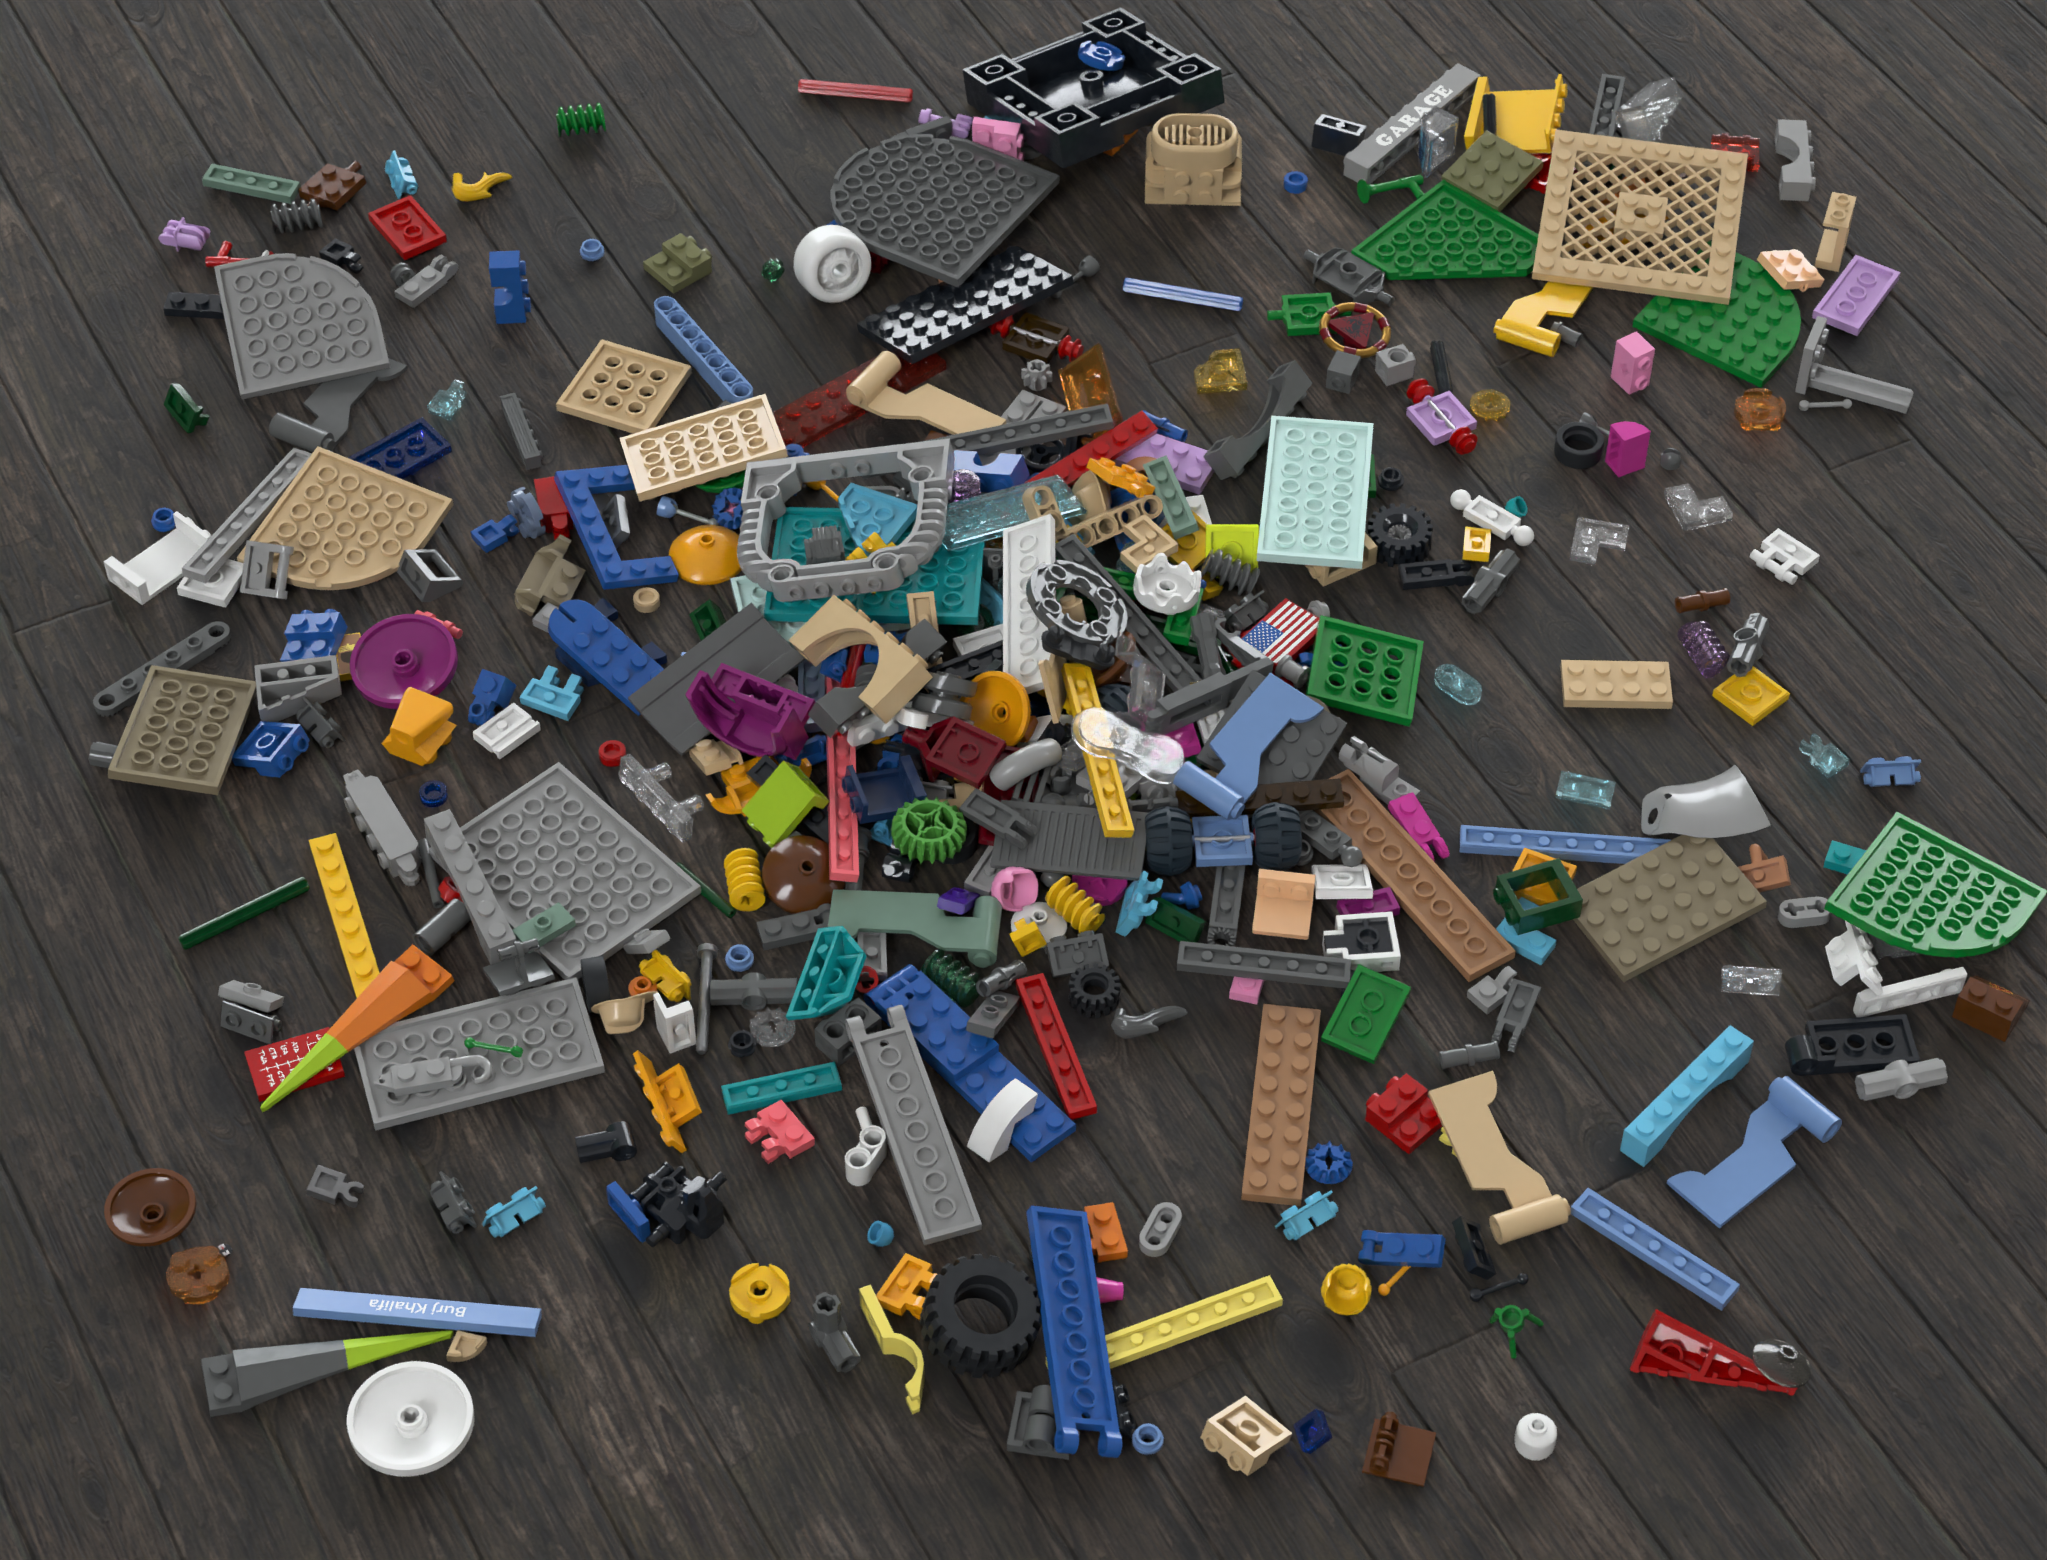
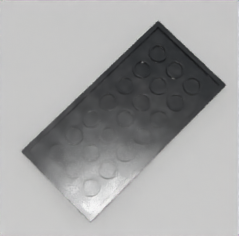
[857,246,1074,364]

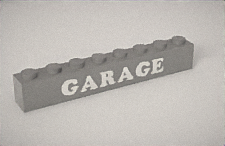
[1343,64,1480,184]

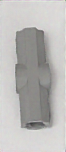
[1855,1058,1948,1101]

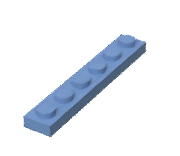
[1571,1188,1740,1311]

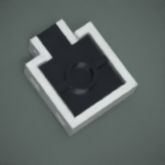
[1322,912,1401,972]

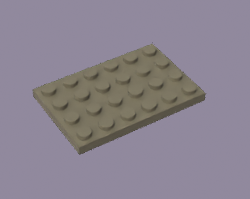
[108,665,257,795]
[1573,835,1767,982]

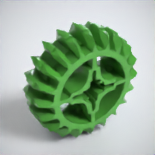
[891,797,967,864]

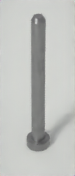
[696,943,718,1055]

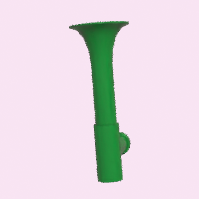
[1357,174,1425,204]

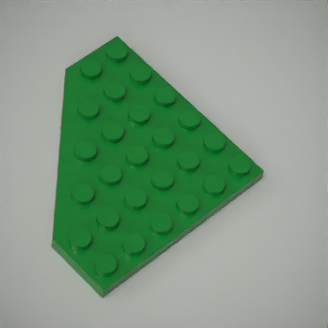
[1351,180,1539,280]

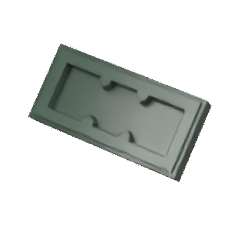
[512,902,576,953]

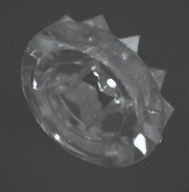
[750,1006,796,1047]

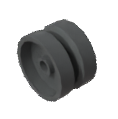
[911,671,978,720]

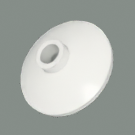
[1011,902,1067,948]

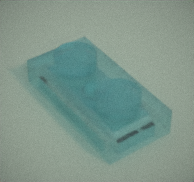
[1555,771,1616,809]

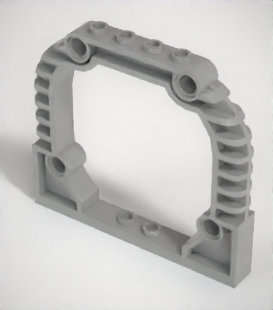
[737,438,955,602]

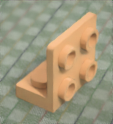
[1252,869,1315,940]

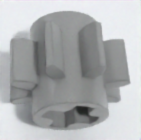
[1021,360,1052,391]

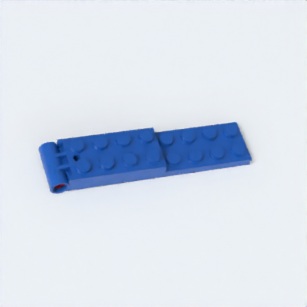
[863,964,1076,1162]

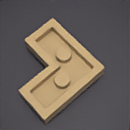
[1120,514,1178,573]

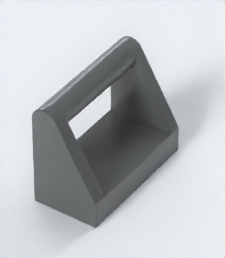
[396,549,463,602]

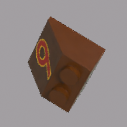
[1952,975,2030,1042]

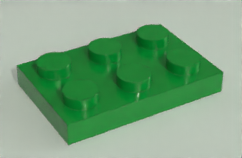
[1321,964,1411,1064]

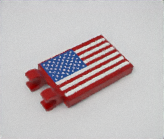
[1231,598,1319,672]

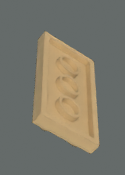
[1560,660,1673,709]

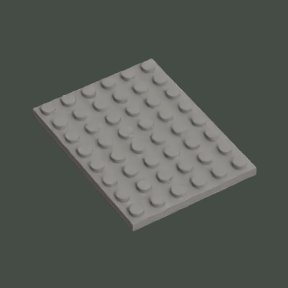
[428,762,701,980]

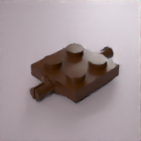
[298,161,366,210]

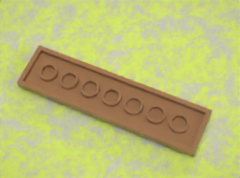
[1241,1004,1321,1206]

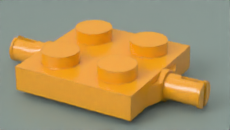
[1086,457,1156,498]

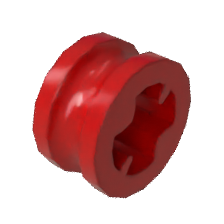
[856,966,879,993]

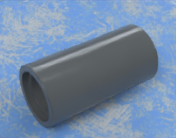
[412,898,471,956]

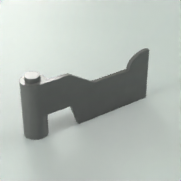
[269,358,408,453]

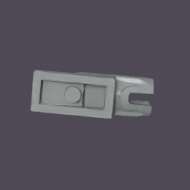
[1339,736,1420,804]

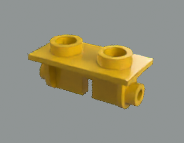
[639,949,691,1002]

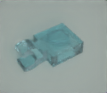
[427,379,466,420]

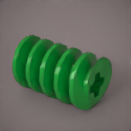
[556,102,606,137]

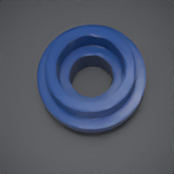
[151,508,176,532]

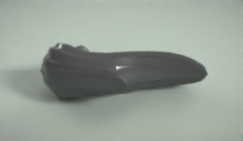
[1111,1006,1188,1039]

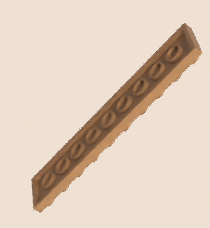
[1314,769,1516,982]

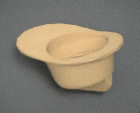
[591,991,658,1035]

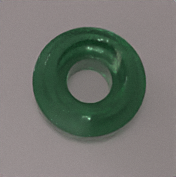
[761,259,785,282]

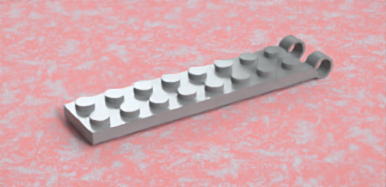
[845,1005,982,1245]

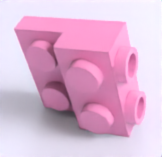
[972,117,1024,161]

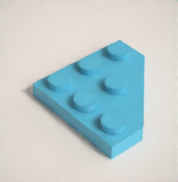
[838,483,917,556]

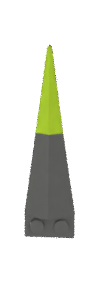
[201,1330,453,1417]

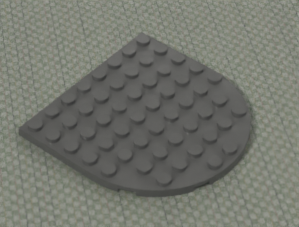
[830,134,1060,287]

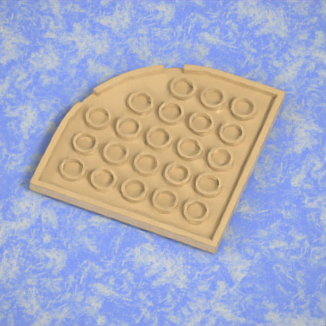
[237,446,453,590]

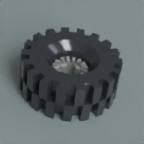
[1367,503,1433,567]

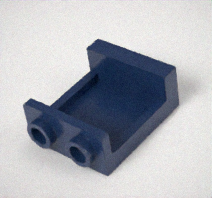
[842,755,927,824]

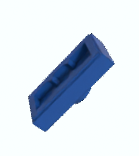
[606,1181,651,1243]

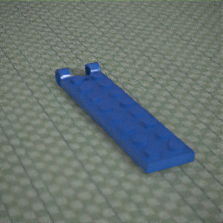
[1026,1206,1122,1458]

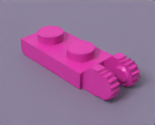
[1388,792,1450,861]

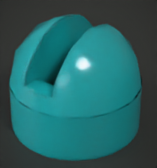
[1505,496,1527,518]

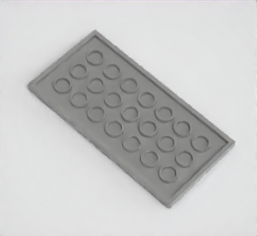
[354,977,605,1131]

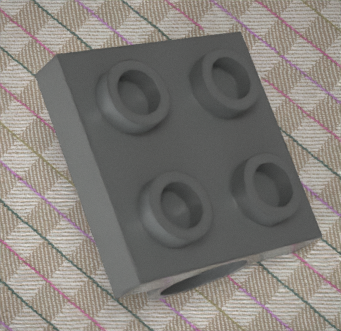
[1007,1385,1070,1460]

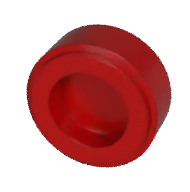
[599,740,627,767]

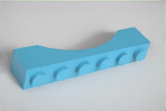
[1620,1025,1754,1167]

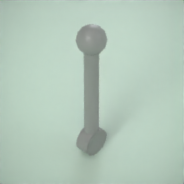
[1799,399,1852,411]

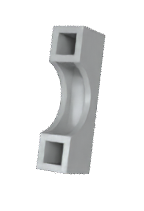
[1774,119,1816,201]

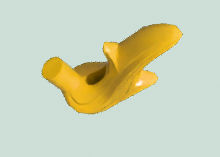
[452,172,512,202]

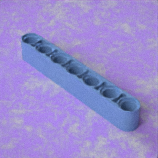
[654,296,753,404]

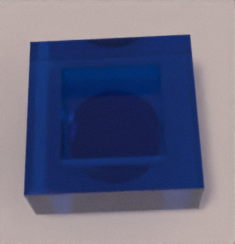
[1293,1409,1332,1454]

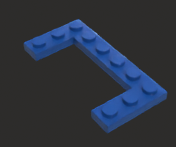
[554,465,679,590]

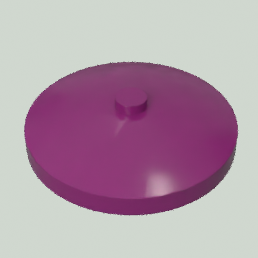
[350,614,458,709]

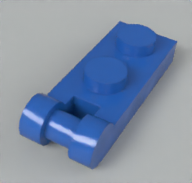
[1358,1230,1446,1268]

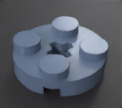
[507,487,546,539]

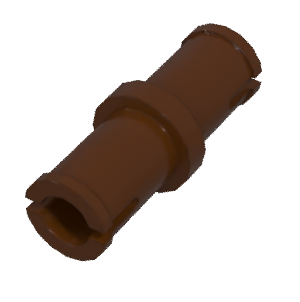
[1675,588,1730,614]

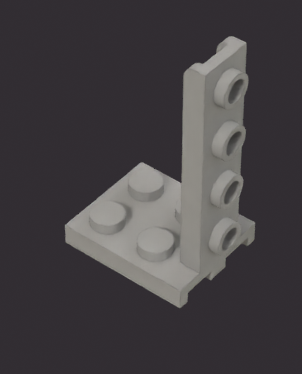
[1795,316,1913,414]

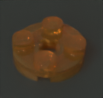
[1734,388,1786,431]
[166,1246,229,1304]

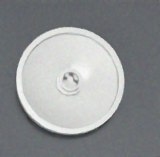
[347,1361,474,1477]

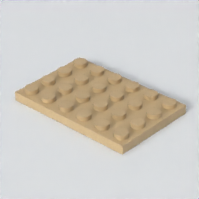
[619,394,788,502]

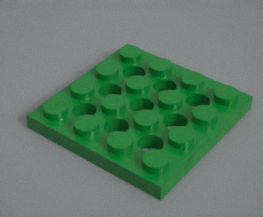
[1306,615,1424,727]

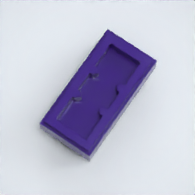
[937,887,980,915]

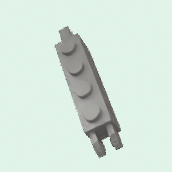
[343,770,422,887]

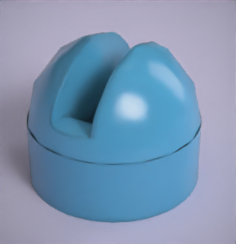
[867,1221,894,1247]

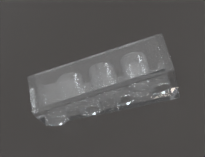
[1615,76,1682,142]

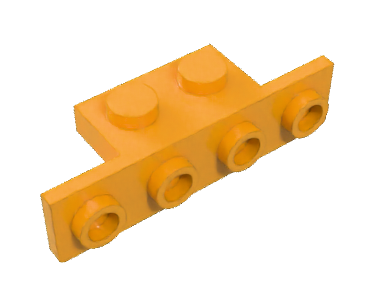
[633,1050,702,1153]

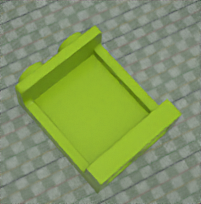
[742,760,830,848]

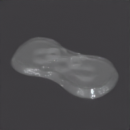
[1071,707,1186,784]

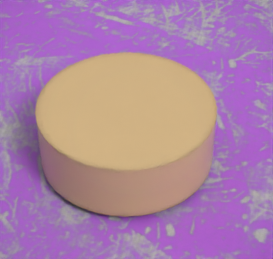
[633,587,660,613]

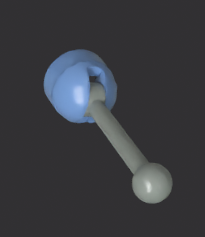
[657,496,718,525]

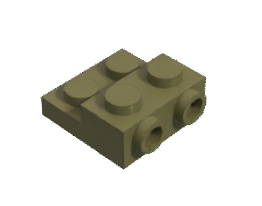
[643,233,712,294]

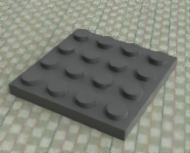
[1196,670,1347,785]

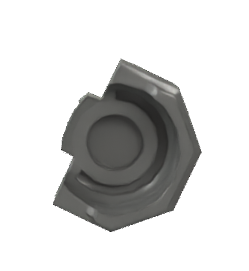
[804,525,845,565]

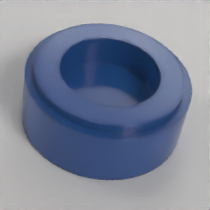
[1283,171,1308,194]

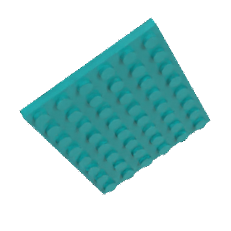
[764,507,987,625]

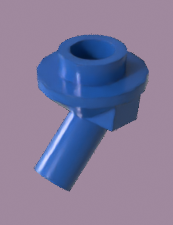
[1161,881,1202,910]

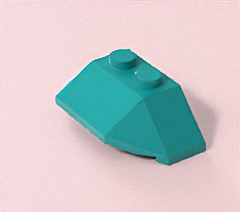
[786,926,867,1020]

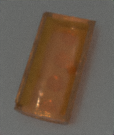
[1058,343,1123,441]

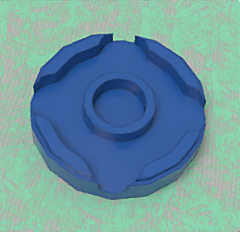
[1078,41,1125,71]

